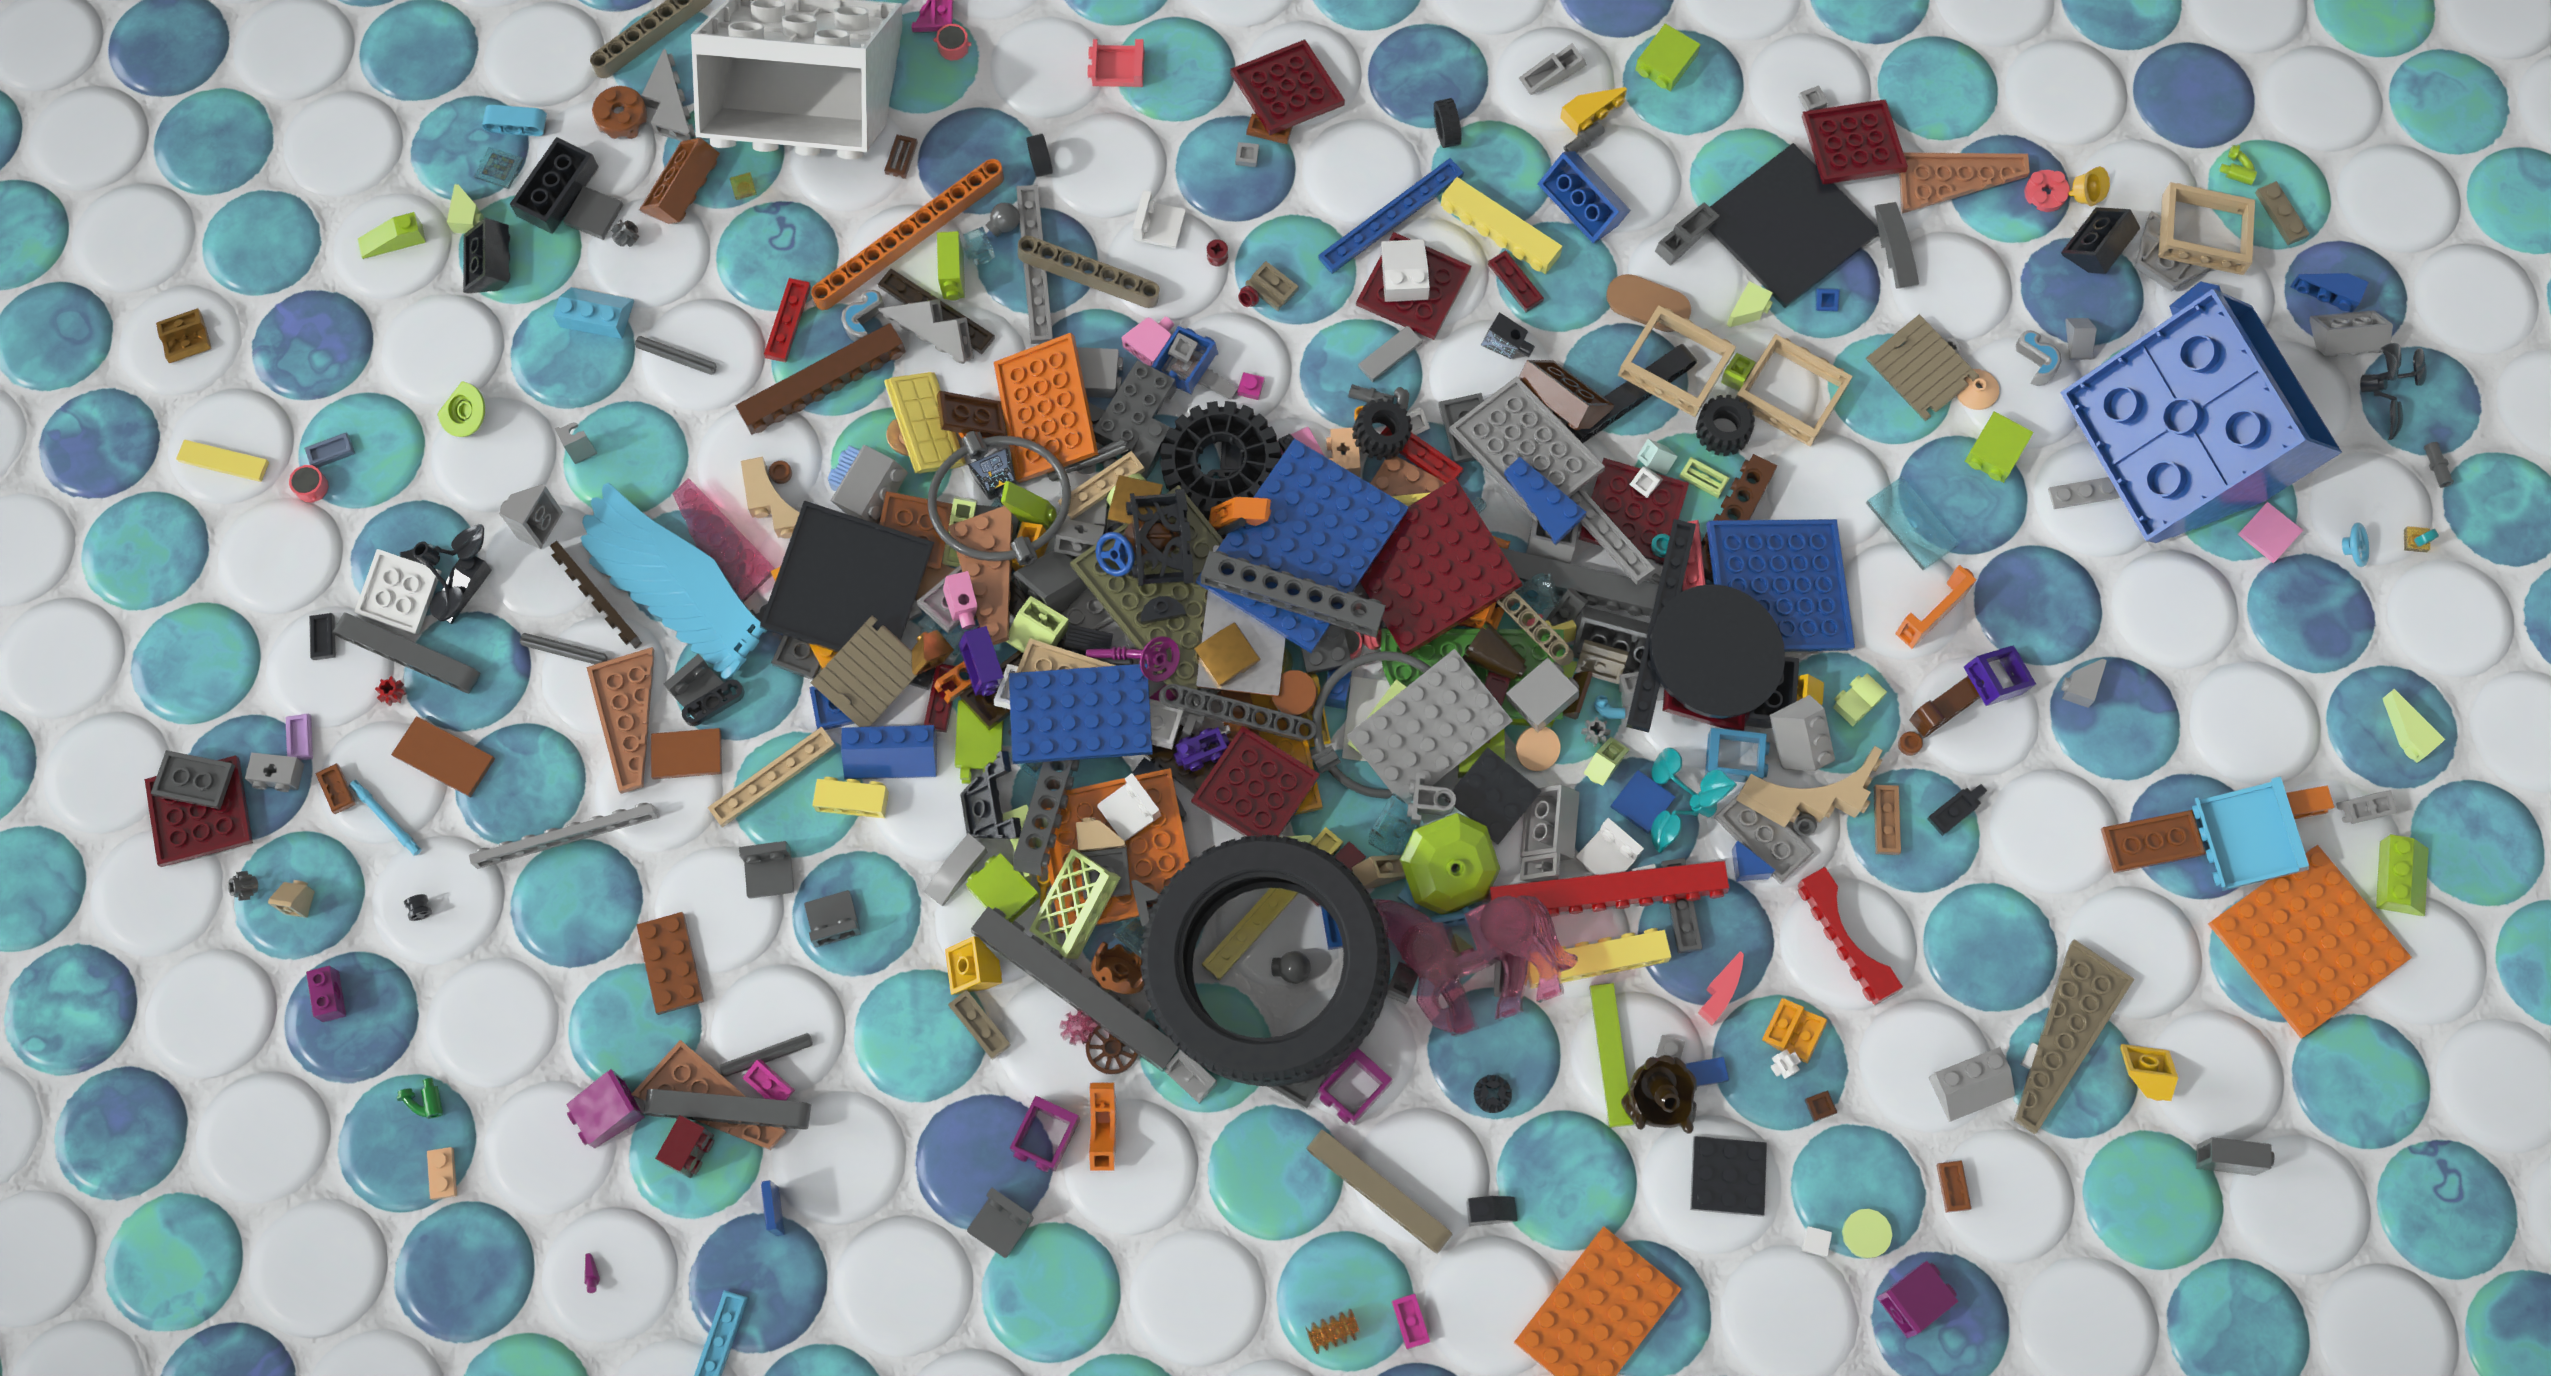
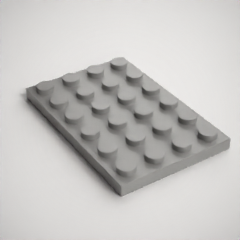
[1449,376,1605,523]
[1346,649,1513,808]

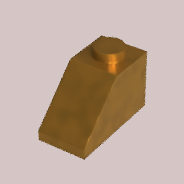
[912,630,954,675]

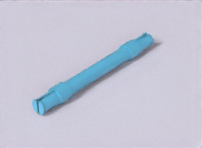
[349,780,422,856]

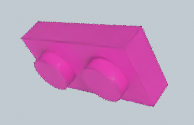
[743,1059,795,1101]
[1391,1294,1430,1350]

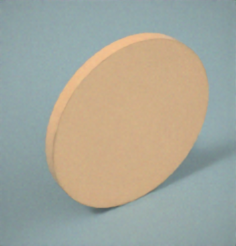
[1516,727,1560,771]

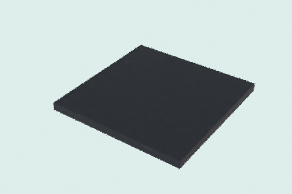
[1708,143,1879,308]
[760,500,934,653]

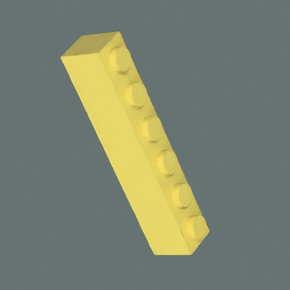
[1441,177,1562,275]
[1525,928,1671,989]

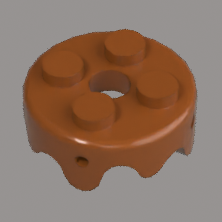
[592,86,647,139]
[1091,941,1145,994]

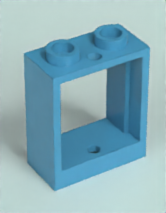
[1705,728,1770,783]

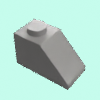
[2061,659,2107,708]

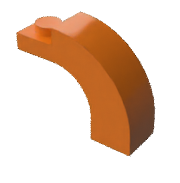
[1089,1083,1116,1171]

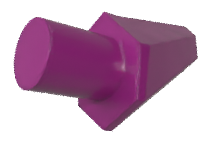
[584,1253,600,1293]

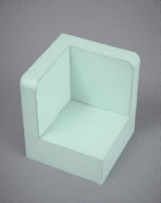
[1637,439,1678,475]

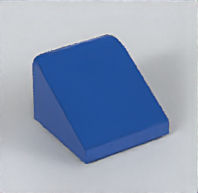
[1815,288,1840,311]

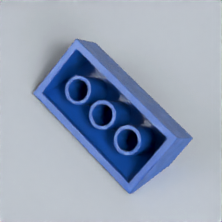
[1538,151,1631,243]
[841,725,937,780]

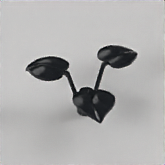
[2360,343,2427,440]
[400,524,484,622]

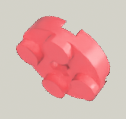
[2024,170,2070,212]

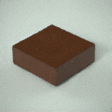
[1805,1090,1837,1122]

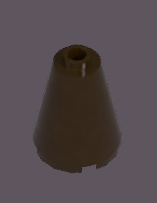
[1462,621,1527,680]

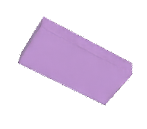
[286,713,313,761]

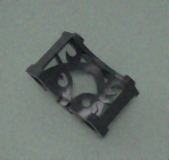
[1126,489,1193,586]

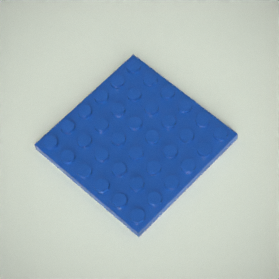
[1706,519,1855,652]

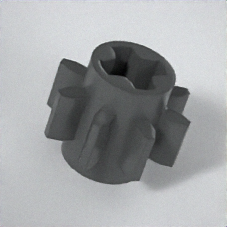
[611,220,639,247]
[228,871,258,901]

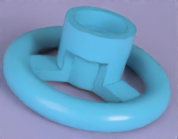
[2342,522,2369,567]

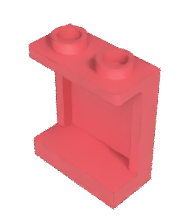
[1088,39,1145,87]

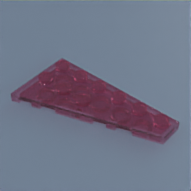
[672,478,775,603]

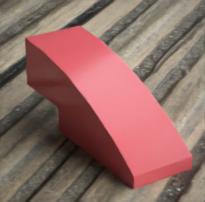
[1698,951,1744,1025]

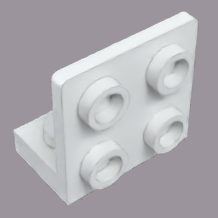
[1133,190,1186,248]
[1097,773,1162,842]
[1576,818,1644,875]

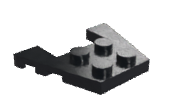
[960,751,1022,839]

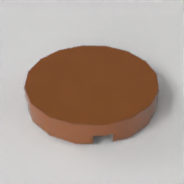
[1272,670,1318,716]

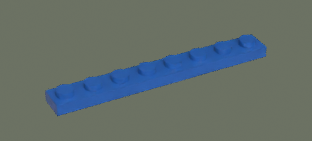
[1318,158,1464,274]

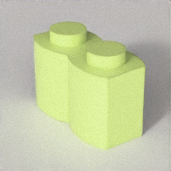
[1833,673,1887,726]

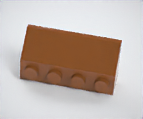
[639,138,720,224]

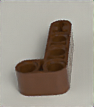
[1909,676,1984,738]

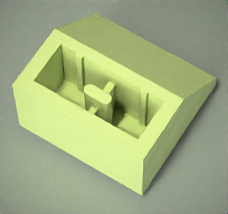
[1005,596,1069,653]

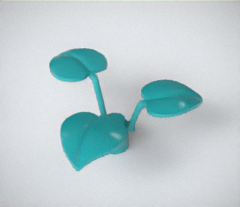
[1651,747,1737,853]

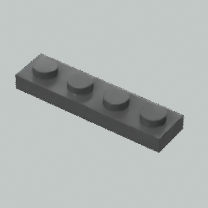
[1661,858,1702,954]

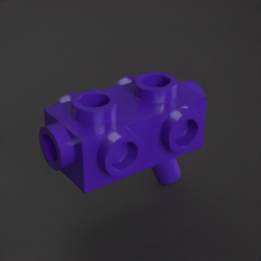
[1174,728,1230,772]

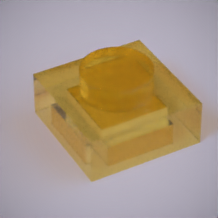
[730,172,757,200]
[2404,526,2430,553]

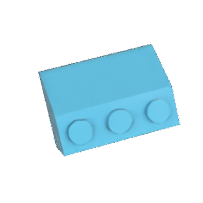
[553,287,634,339]

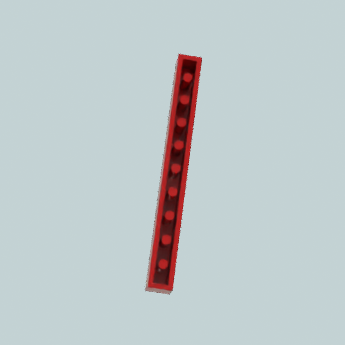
[1490,861,1729,922]

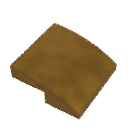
[156,308,211,364]
[1108,475,1163,524]
[1194,622,1261,686]

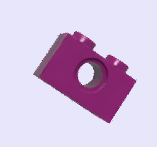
[306,965,346,1022]

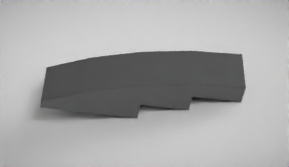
[1874,202,1919,289]

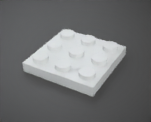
[354,549,442,635]

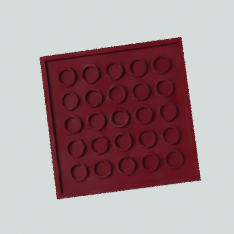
[1360,478,1523,655]

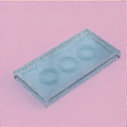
[1866,477,1959,570]

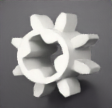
[1771,1049,1801,1079]

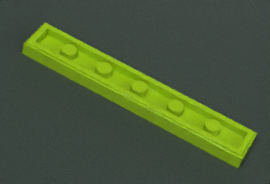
[1589,983,1634,1128]

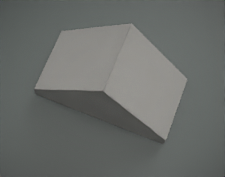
[2065,318,2097,360]
[1520,852,1560,882]

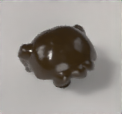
[1621,1055,1697,1134]

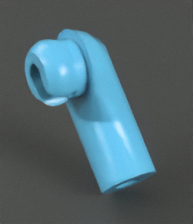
[1594,695,1625,719]

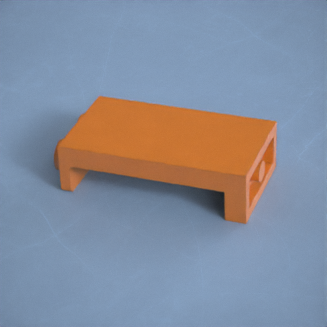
[1895,565,1977,649]

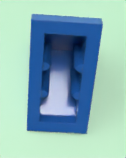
[1732,841,1775,882]

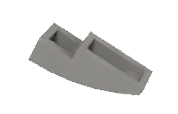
[1519,43,1587,95]
[925,833,988,906]

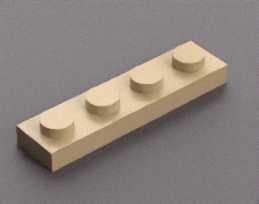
[1058,451,1145,520]

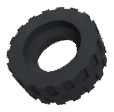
[1433,98,1462,148]

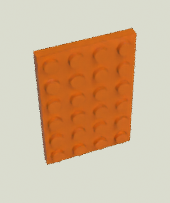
[993,333,1098,483]
[1513,1226,1681,1376]

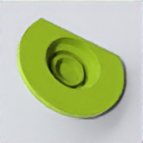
[437,381,485,437]

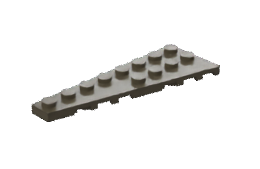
[2014,939,2134,1134]

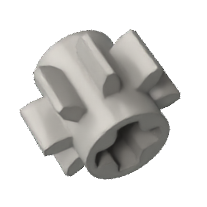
[1581,717,1611,747]

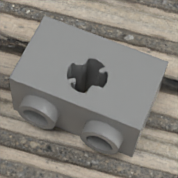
[1054,519,1105,556]
[245,752,304,792]

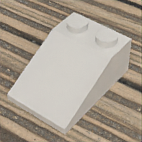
[1381,239,1430,302]

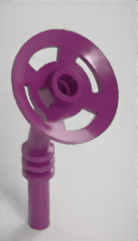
[1086,636,1180,682]

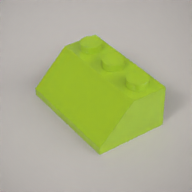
[2376,834,2429,916]

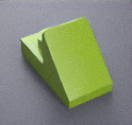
[1721,353,1756,391]

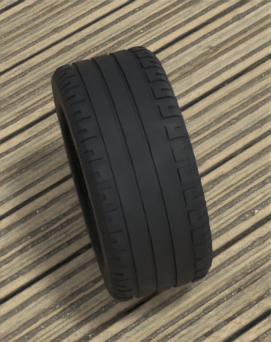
[1141,835,1391,1087]

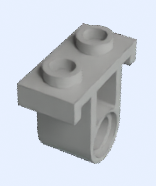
[1407,773,1456,825]

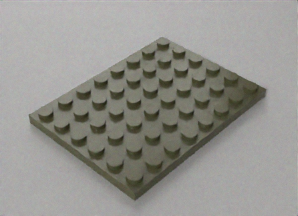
[1070,485,1223,698]

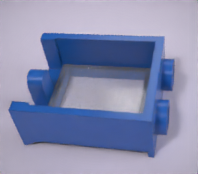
[1151,326,1218,395]

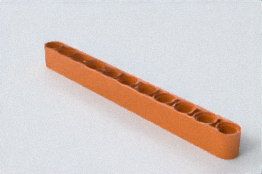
[811,159,1004,310]

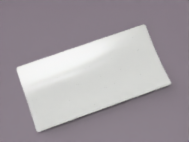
[1342,676,1390,761]

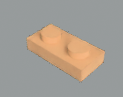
[427,1147,457,1200]

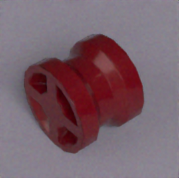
[1207,239,1228,266]

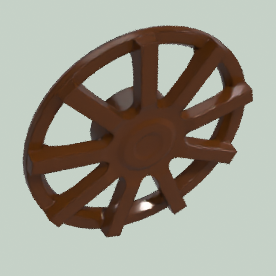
[1085,1026,1138,1074]

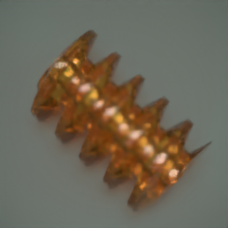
[1305,1308,1360,1355]

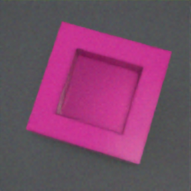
[1237,372,1264,400]

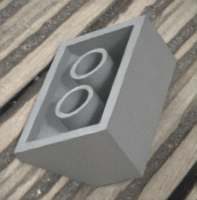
[2309,310,2393,357]
[830,445,908,524]
[499,484,563,549]
[1770,695,1835,771]
[1520,785,1579,861]
[1929,1047,2015,1122]

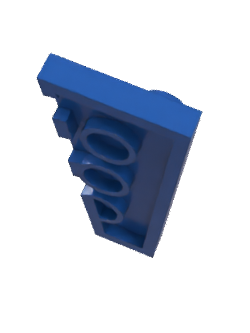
[1504,457,1586,546]

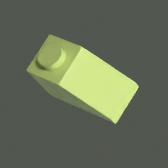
[447,184,484,233]
[1727,281,1773,327]
[1584,737,1630,786]

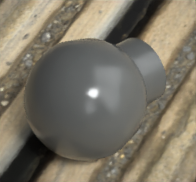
[985,202,1020,238]
[1271,951,1311,984]

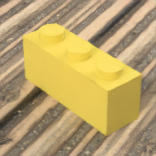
[813,777,889,819]

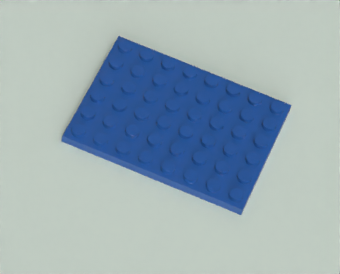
[1196,438,1409,654]

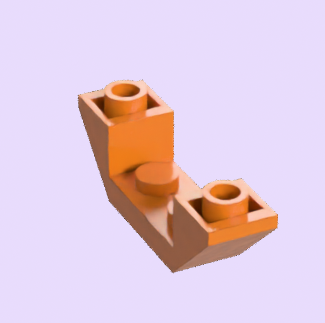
[1209,497,1271,539]

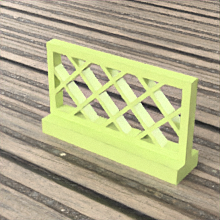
[1029,849,1121,959]

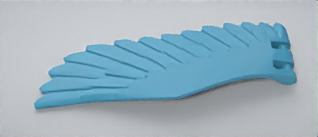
[581,482,768,679]

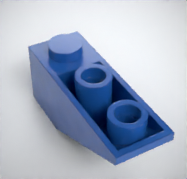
[2290,273,2369,312]

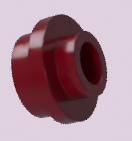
[1238,285,1259,307]

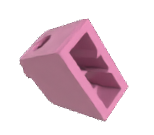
[1122,316,1174,367]
[943,571,977,630]

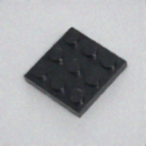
[1444,747,1541,845]
[1690,1136,1767,1217]

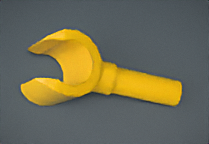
[1037,873,1051,907]

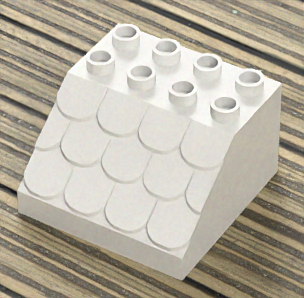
[691,0,902,159]

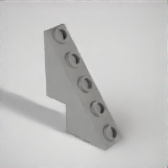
[641,49,696,141]
[879,299,974,364]

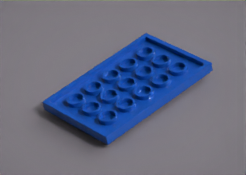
[1009,664,1153,764]

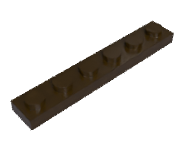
[550,540,642,649]

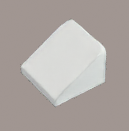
[1406,407,1430,435]
[1630,466,1663,498]

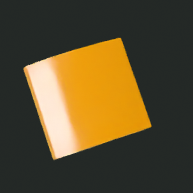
[1762,998,1827,1064]

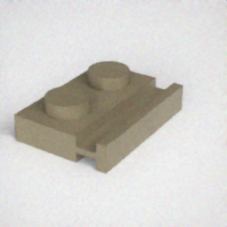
[1245,261,1299,311]
[1575,640,1629,684]

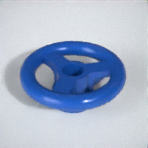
[1096,532,1135,577]

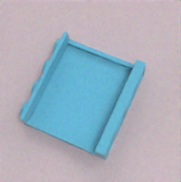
[2192,776,2309,891]

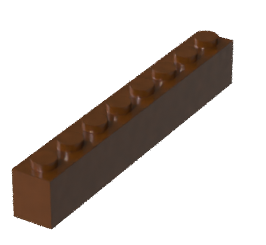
[735,323,906,435]

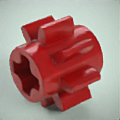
[375,676,406,706]

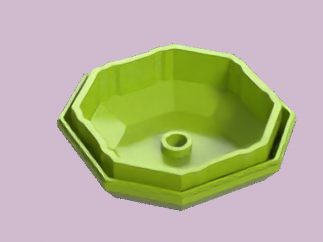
[1400,813,1501,915]

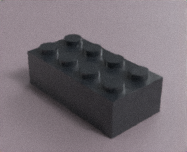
[510,137,598,234]

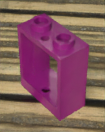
[1318,1048,1393,1126]
[1010,1095,1081,1173]

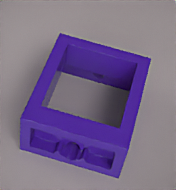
[959,626,1004,696]
[1964,645,2036,706]

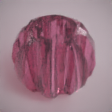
[1059,1010,1095,1046]

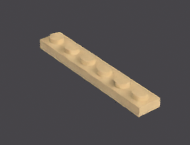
[707,727,836,827]

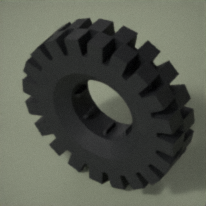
[1160,401,1281,520]

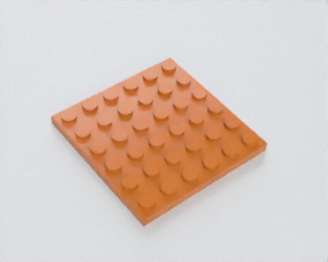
[1040,768,1190,934]
[2208,845,2412,1038]

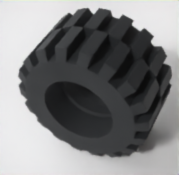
[1696,395,1755,456]
[1352,398,1412,460]

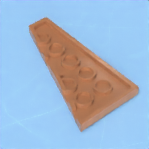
[586,647,655,794]

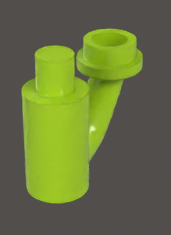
[2219,145,2257,185]

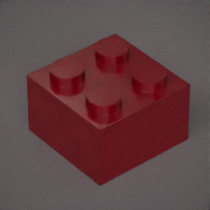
[655,1115,715,1179]

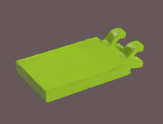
[955,700,1004,784]

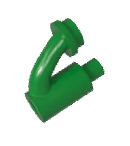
[396,1078,443,1119]

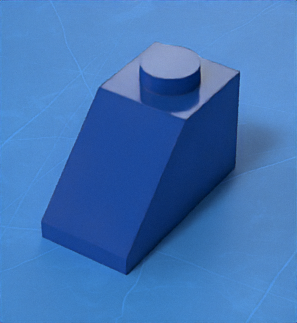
[1324,668,1353,709]

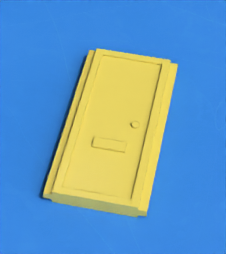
[884,372,966,474]

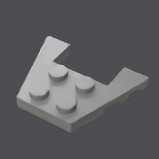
[2134,211,2211,291]

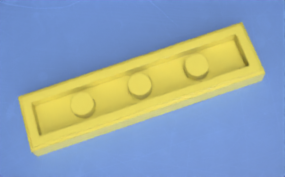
[176,440,269,482]

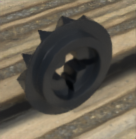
[1474,1075,1512,1113]

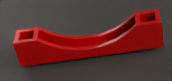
[1797,867,1903,1006]

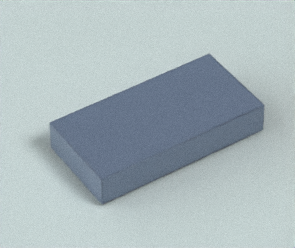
[304,432,355,468]

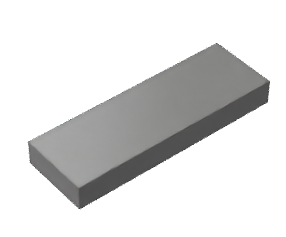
[1358,326,1422,382]

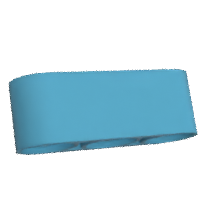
[482,105,547,136]

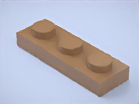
[1874,785,1901,855]

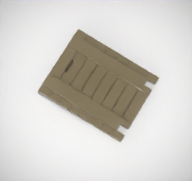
[1866,314,1979,421]
[810,615,917,727]

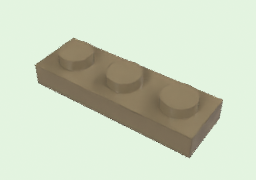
[2255,181,2310,245]
[948,990,1011,1060]

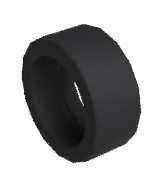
[1026,134,1053,177]

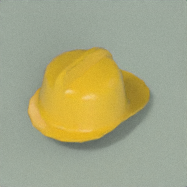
[2068,166,2110,207]

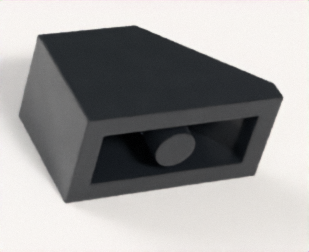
[1466,1196,1518,1226]

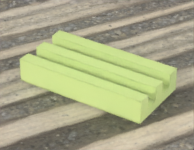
[1679,457,1730,498]

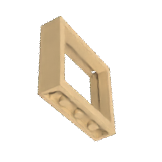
[2158,182,2255,275]
[1618,305,1736,417]
[1736,334,1853,447]

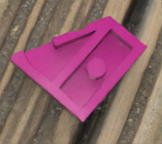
[911,0,953,32]

